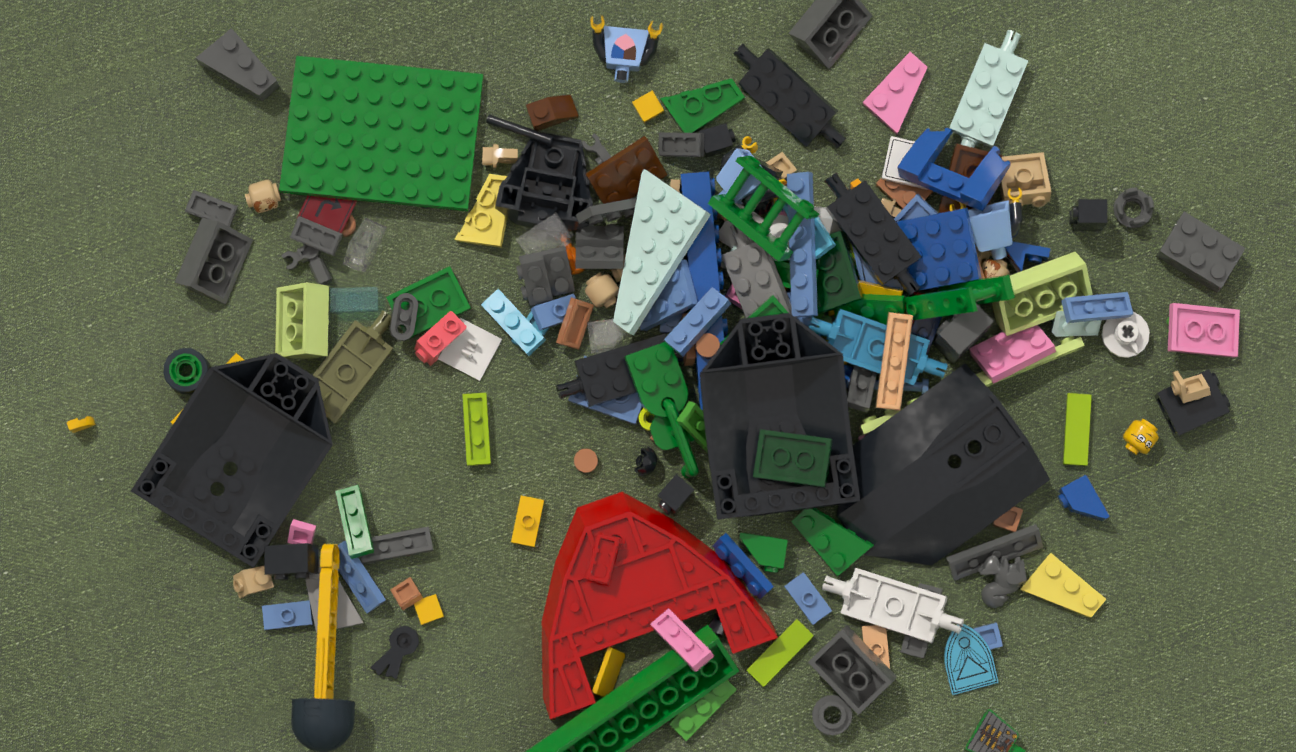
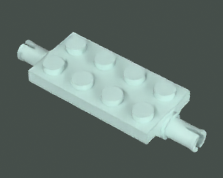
[949,30,1028,148]

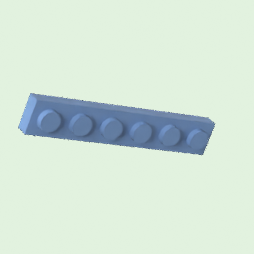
[787,172,818,318]

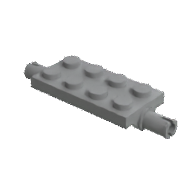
[721,225,792,318]

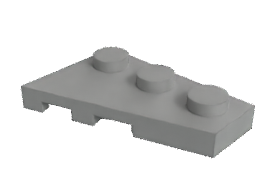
[305,559,364,633]

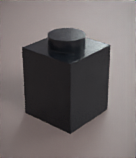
[699,123,736,158]

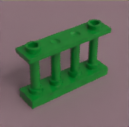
[708,156,819,262]
[905,275,1015,320]

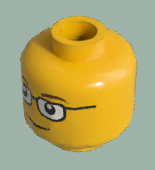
[1123,418,1159,455]

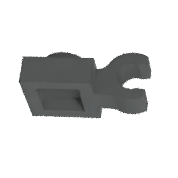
[582,134,611,165]

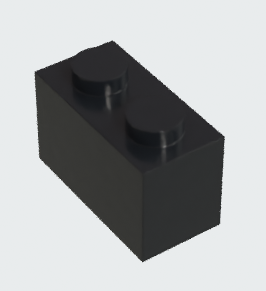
[1069,199,1107,231]
[657,474,694,516]
[265,543,319,581]

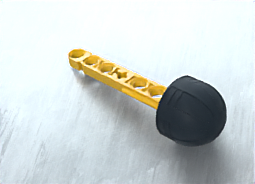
[291,544,355,752]

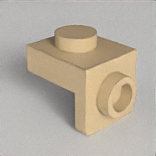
[1171,371,1211,403]
[233,565,274,598]

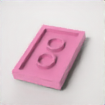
[1168,303,1240,358]
[969,325,1056,384]

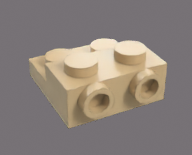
[1000,152,1051,207]

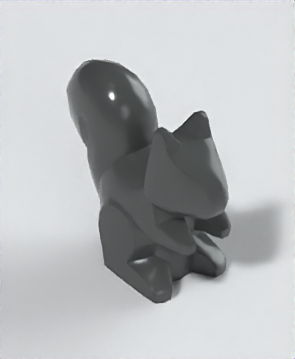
[978,555,1026,608]

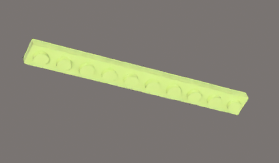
[859,336,1085,436]

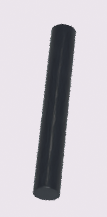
[486,114,554,146]

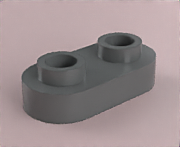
[390,293,418,341]

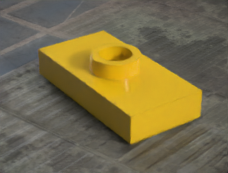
[511,495,544,547]

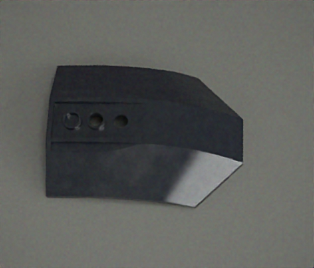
[700,313,860,520]
[131,353,333,568]
[836,364,1050,566]

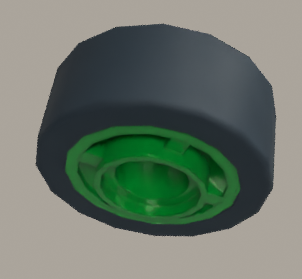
[163,348,210,394]

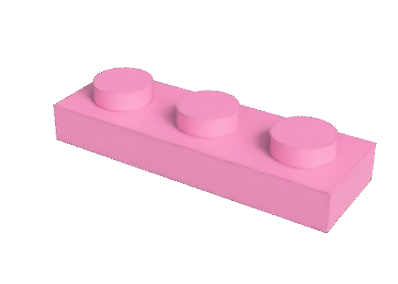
[651,609,714,672]

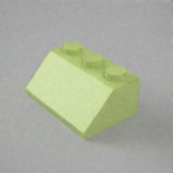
[275,282,329,359]

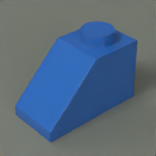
[1058,475,1110,521]

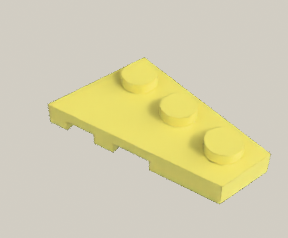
[454,174,507,248]
[1020,553,1106,618]

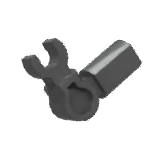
[281,244,332,285]

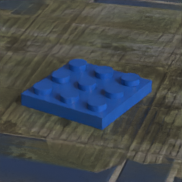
[897,208,982,290]

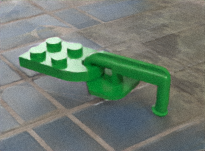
[624,342,699,478]

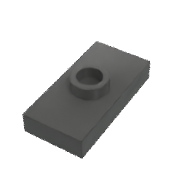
[658,132,704,157]
[185,190,238,227]
[290,216,343,256]

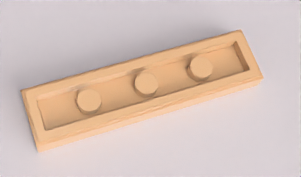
[876,312,913,410]

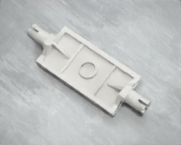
[822,568,964,644]

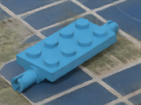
[808,308,948,385]

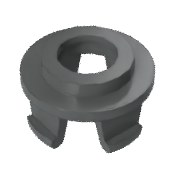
[1113,187,1154,228]
[812,695,852,735]

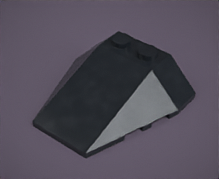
[495,132,593,234]

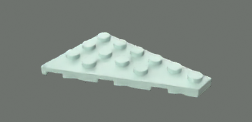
[613,169,711,335]

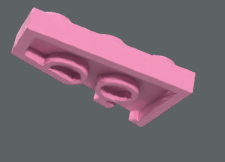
[862,52,927,135]

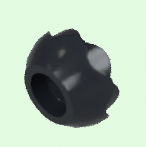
[634,447,658,476]

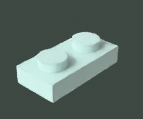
[1052,311,1102,337]

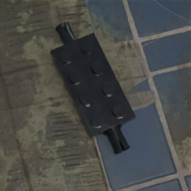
[733,44,847,149]
[824,172,921,296]
[556,334,684,407]

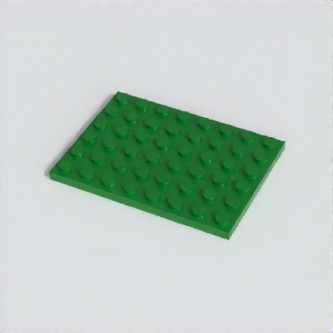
[279,56,483,211]

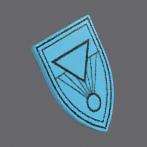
[944,624,999,695]

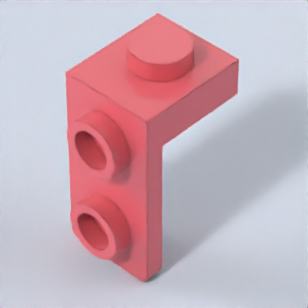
[414,311,467,366]

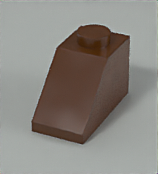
[526,95,579,131]

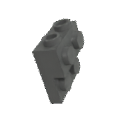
[575,224,624,269]
[516,246,575,306]

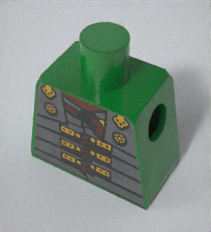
[964,709,1026,752]

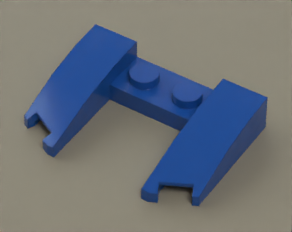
[897,128,1011,212]

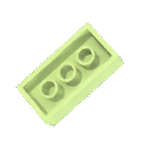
[992,252,1093,336]

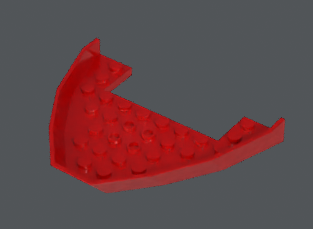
[541,492,778,720]

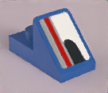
[1005,241,1050,273]

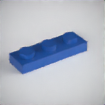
[712,533,774,599]

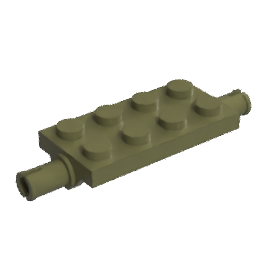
[313,310,394,424]

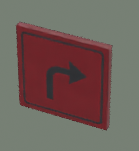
[297,196,357,233]

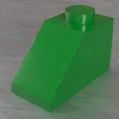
[739,532,788,573]

